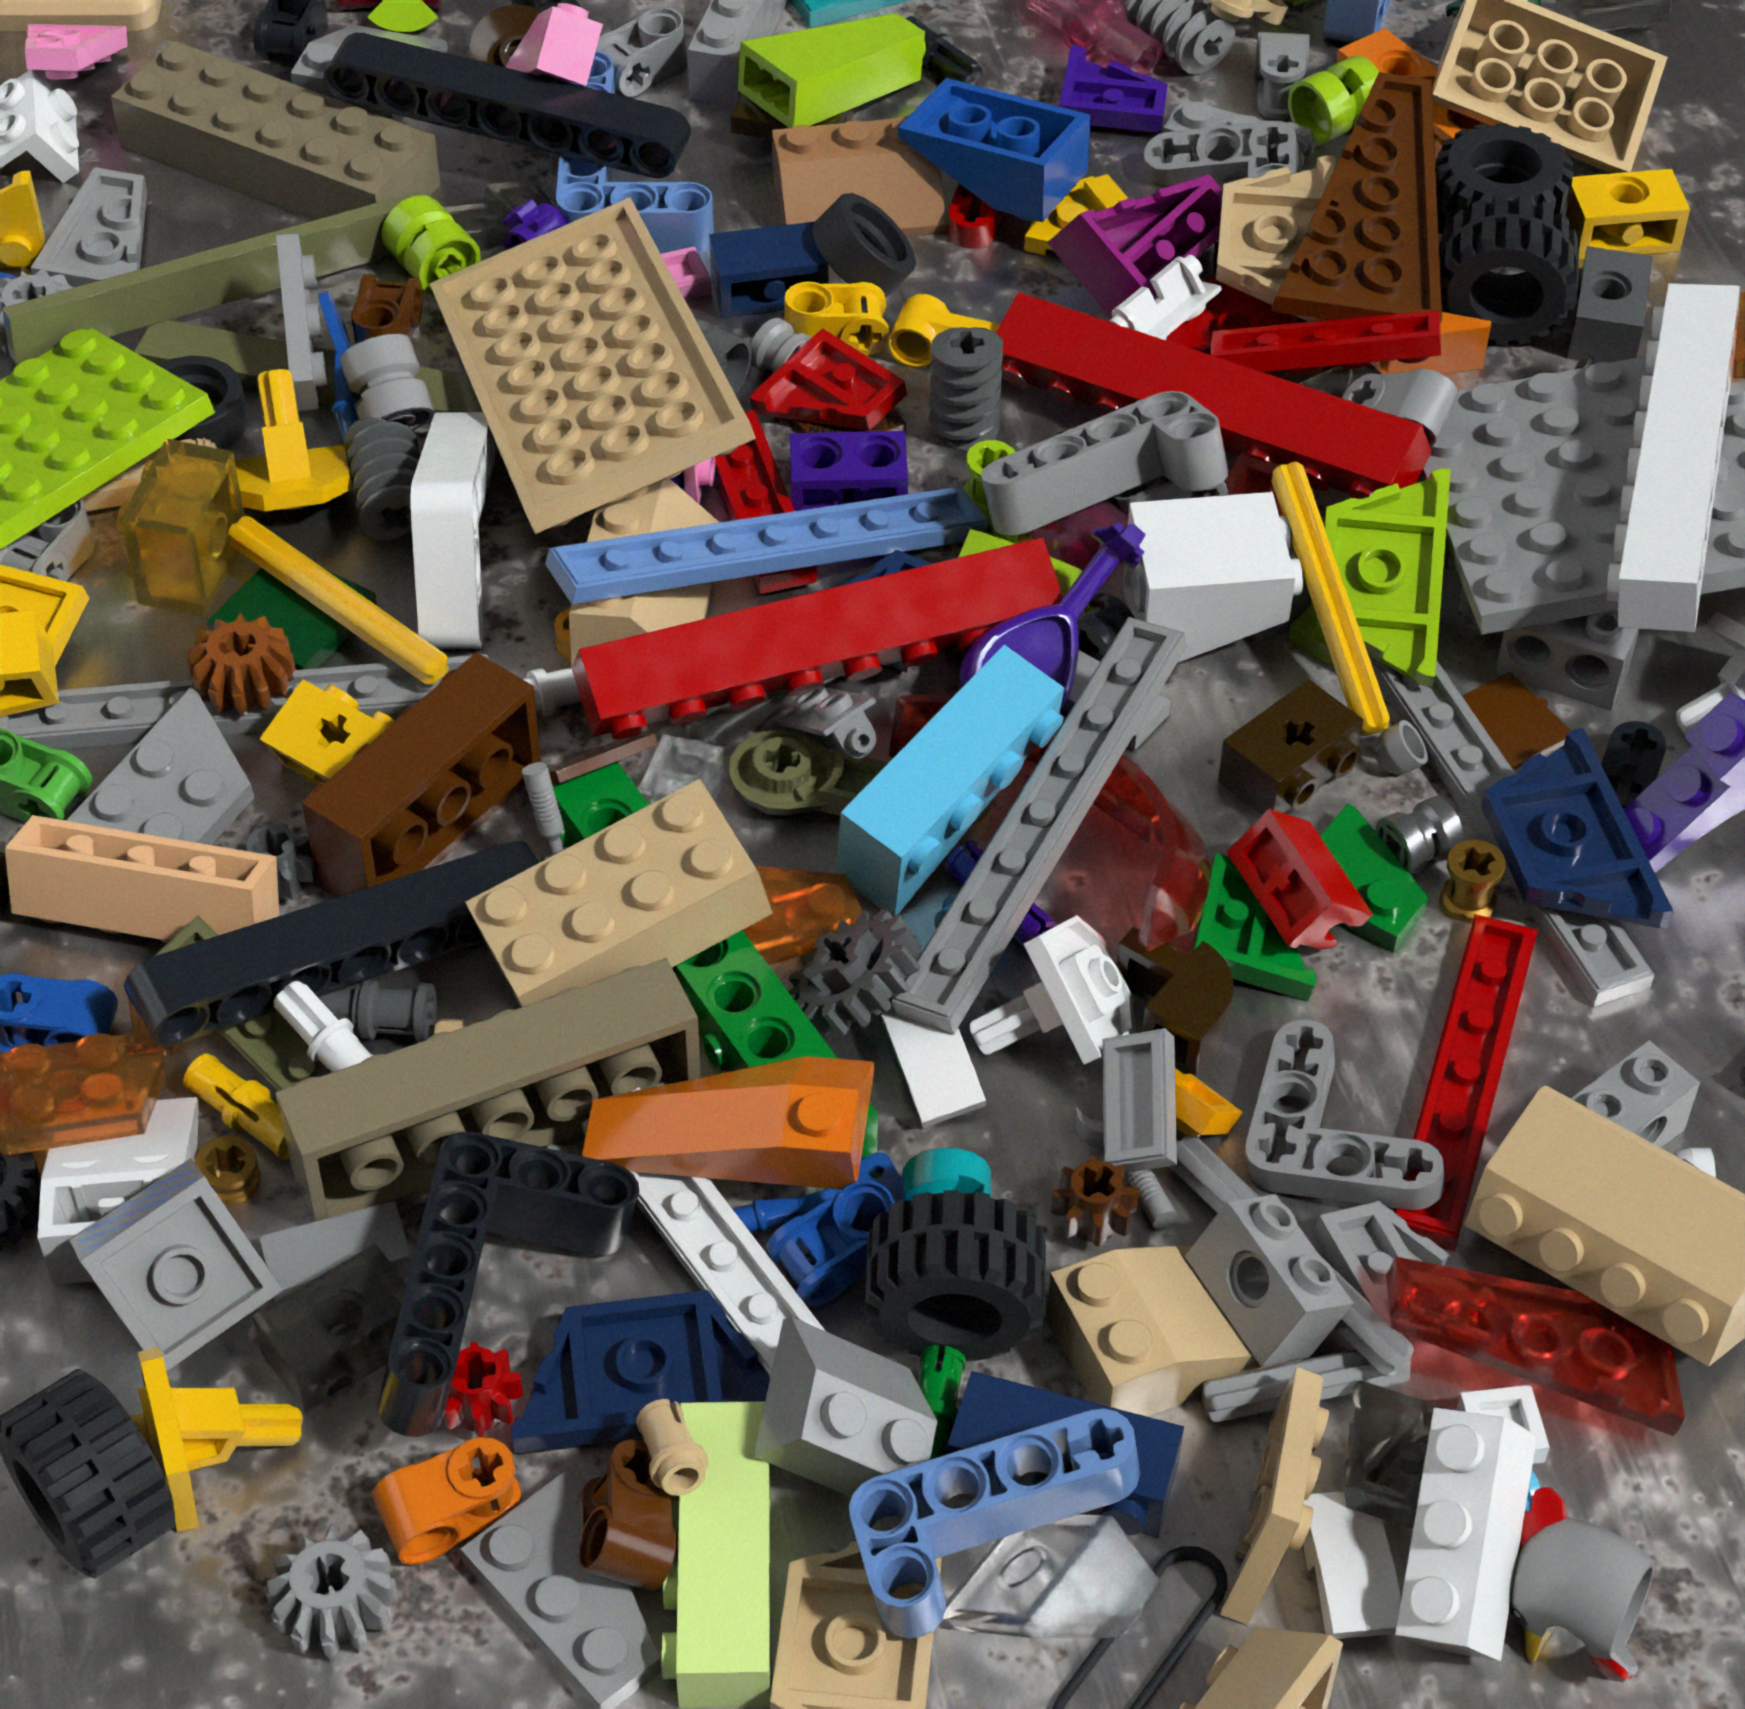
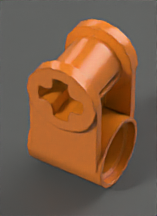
[372,1437,522,1565]

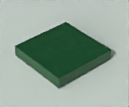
[207,568,377,670]

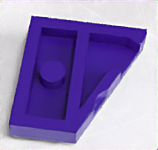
[1059,45,1168,133]

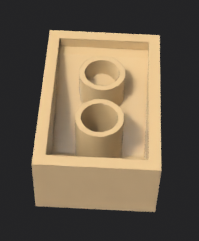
[1046,1245,1297,1417]

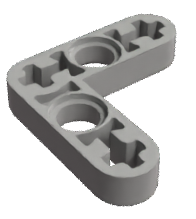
[1144,121,1300,186]
[1245,1019,1445,1210]

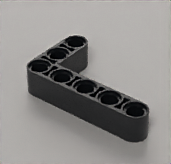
[378,1131,639,1437]

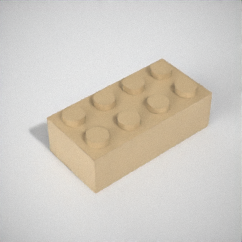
[465,779,773,1008]

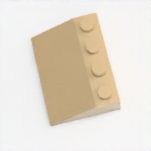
[1432,0,1668,173]

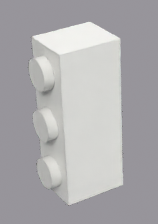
[1395,1408,1537,1661]

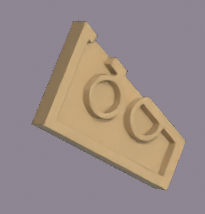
[1219,1367,1329,1625]

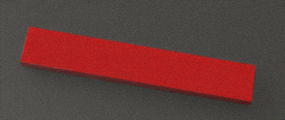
[1393,914,1538,1252]

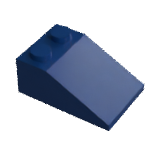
[898,78,1090,222]

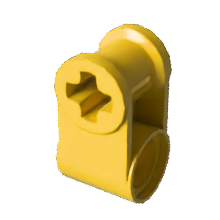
[783,282,890,356]

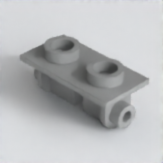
[779,686,876,758]

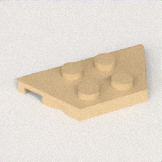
[1216,155,1335,322]
[770,1540,942,1709]

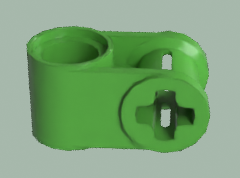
[0,728,93,823]

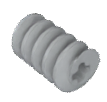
[1124,0,1235,74]

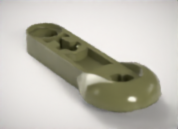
[728,729,991,845]

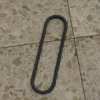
[1052,1546,1228,1709]

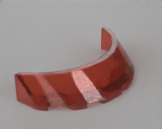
[889,695,1210,951]

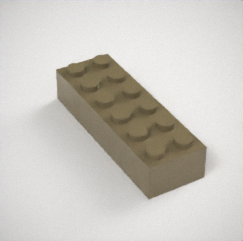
[110,40,441,220]
[275,958,701,1222]

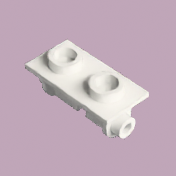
[1109,255,1222,340]

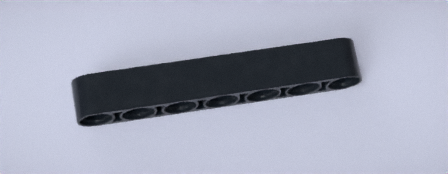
[323,32,691,179]
[124,841,540,1046]

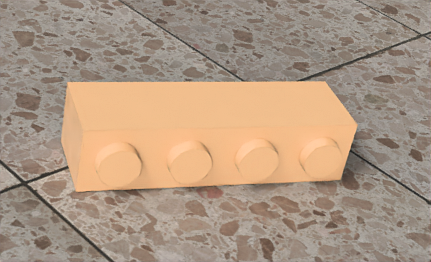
[5,815,279,943]

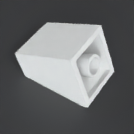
[1122,492,1303,663]

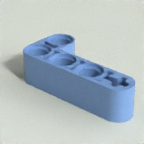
[849,1408,1140,1639]

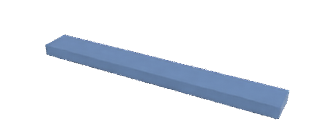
[545,486,990,604]

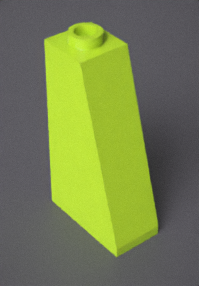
[738,13,926,128]

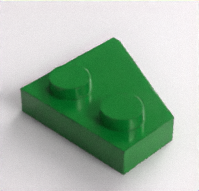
[1320,803,1429,953]
[1190,853,1317,1001]

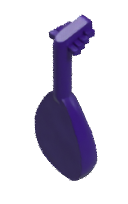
[959,522,1146,712]

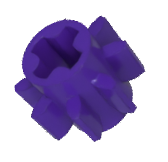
[502,199,567,250]

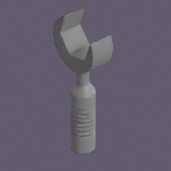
[522,762,567,862]
[1075,1107,1177,1229]

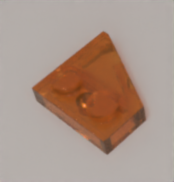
[743,866,863,965]

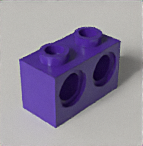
[789,431,908,511]

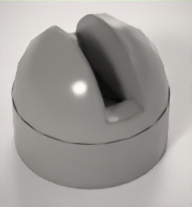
[1374,720,1428,775]

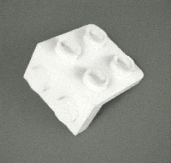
[0,70,79,183]

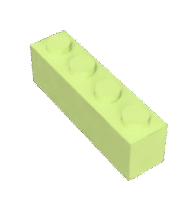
[662,1402,771,1708]

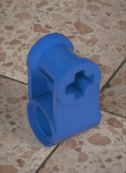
[0,973,119,1069]
[766,1180,895,1308]

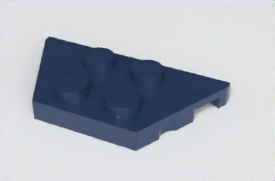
[1481,728,1673,928]
[511,1290,770,1454]

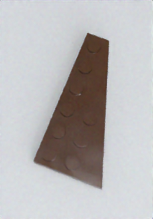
[1271,72,1442,322]

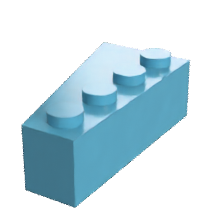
[835,645,1064,917]

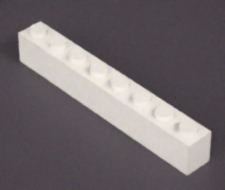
[1607,283,1740,632]

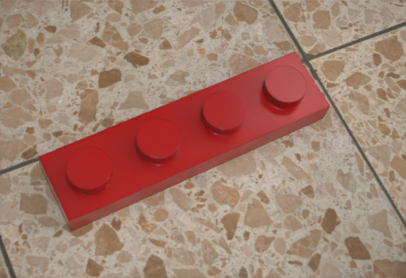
[1210,310,1442,374]
[715,410,817,594]

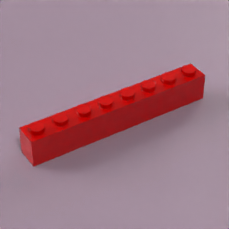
[996,292,1432,499]
[571,537,1063,740]

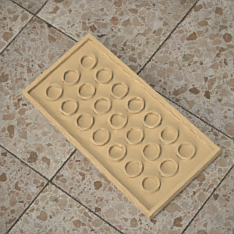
[429,197,756,534]

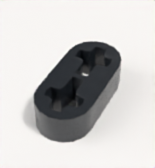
[1601,721,1666,809]

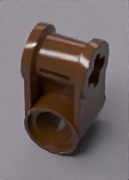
[351,274,423,345]
[578,1439,676,1591]

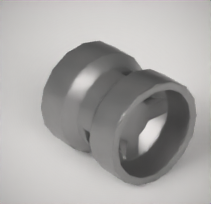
[1375,796,1465,875]

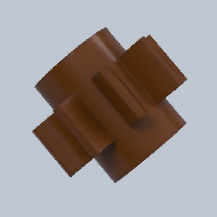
[1051,1156,1139,1247]

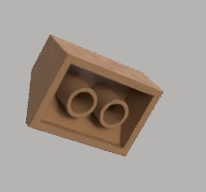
[772,115,946,237]

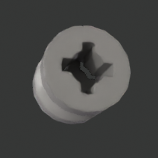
[751,317,812,373]

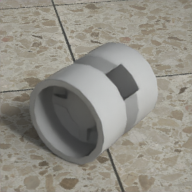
[340,334,435,430]

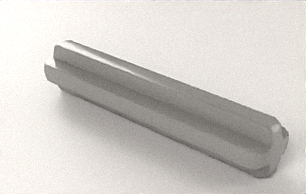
[1201,1349,1411,1423]

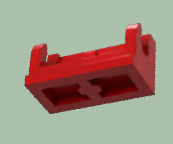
[1226,809,1373,949]

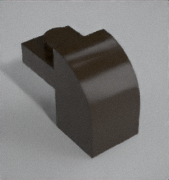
[1117,926,1233,1078]

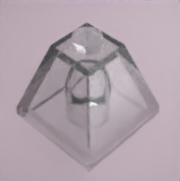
[938,1514,1161,1638]

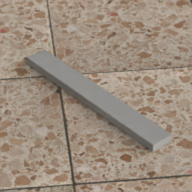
[892,617,1187,1034]
[0,654,488,750]
[1369,656,1654,1007]

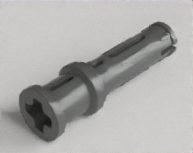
[318,980,437,1042]

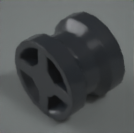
[1077,593,1135,662]

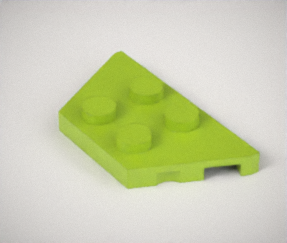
[1315,468,1451,687]

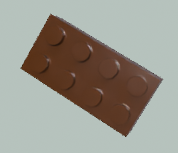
[302,652,541,898]

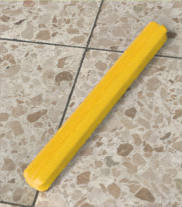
[1271,462,1390,736]
[227,516,449,685]

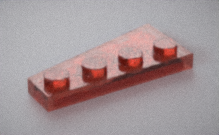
[1386,1256,1685,1437]

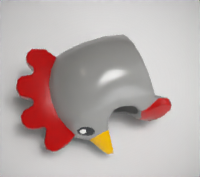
[1509,1487,1655,1683]

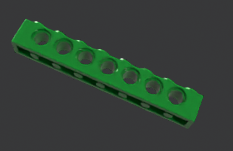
[553,761,878,1160]

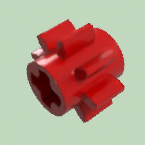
[444,1341,523,1437]

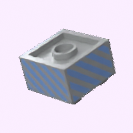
[70,1158,283,1371]

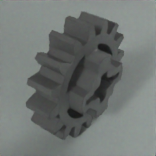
[788,909,923,1037]

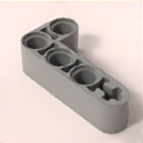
[981,391,1228,535]

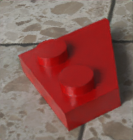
[749,328,907,431]

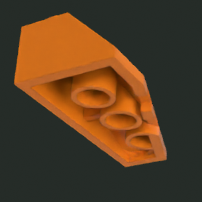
[582,1056,874,1190]

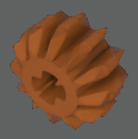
[187,612,295,717]

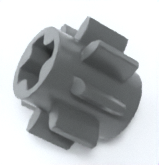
[234,824,315,902]

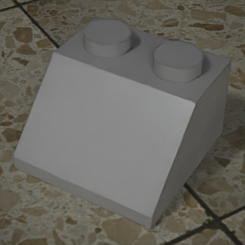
[753,1316,937,1497]

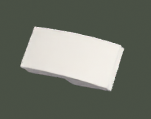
[880,1004,986,1128]
[1303,1489,1402,1639]

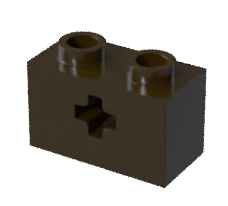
[1218,679,1364,815]

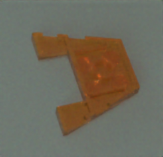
[0,995,178,1156]

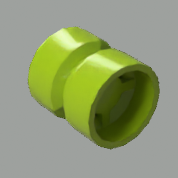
[1288,55,1379,146]
[381,195,481,296]

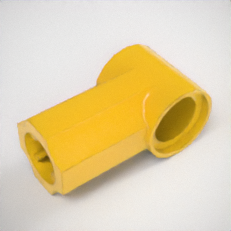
[887,294,1000,368]

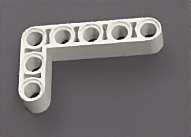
[411,412,496,650]

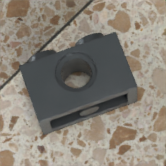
[1560,246,1653,363]

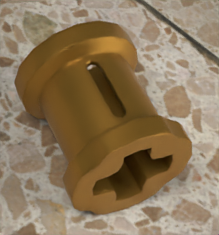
[1439,839,1506,924]

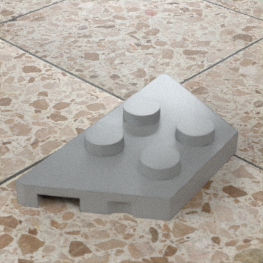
[66,688,254,845]

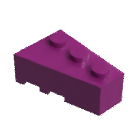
[1047,174,1223,318]

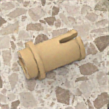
[636,1399,708,1496]

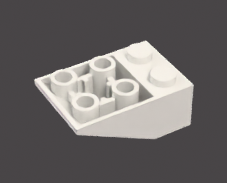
[37,1097,199,1285]

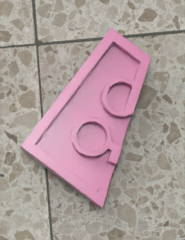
[25,24,128,79]

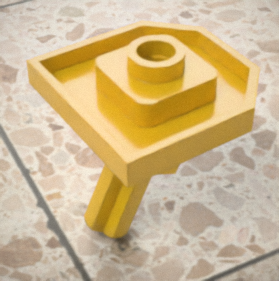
[230,369,352,512]
[130,1347,303,1533]

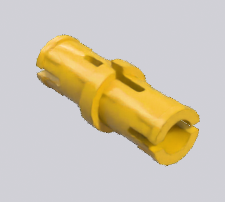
[183,1053,290,1160]

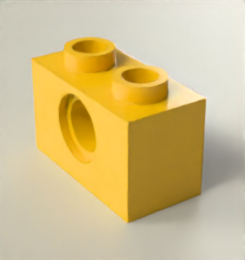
[1566,169,1690,260]

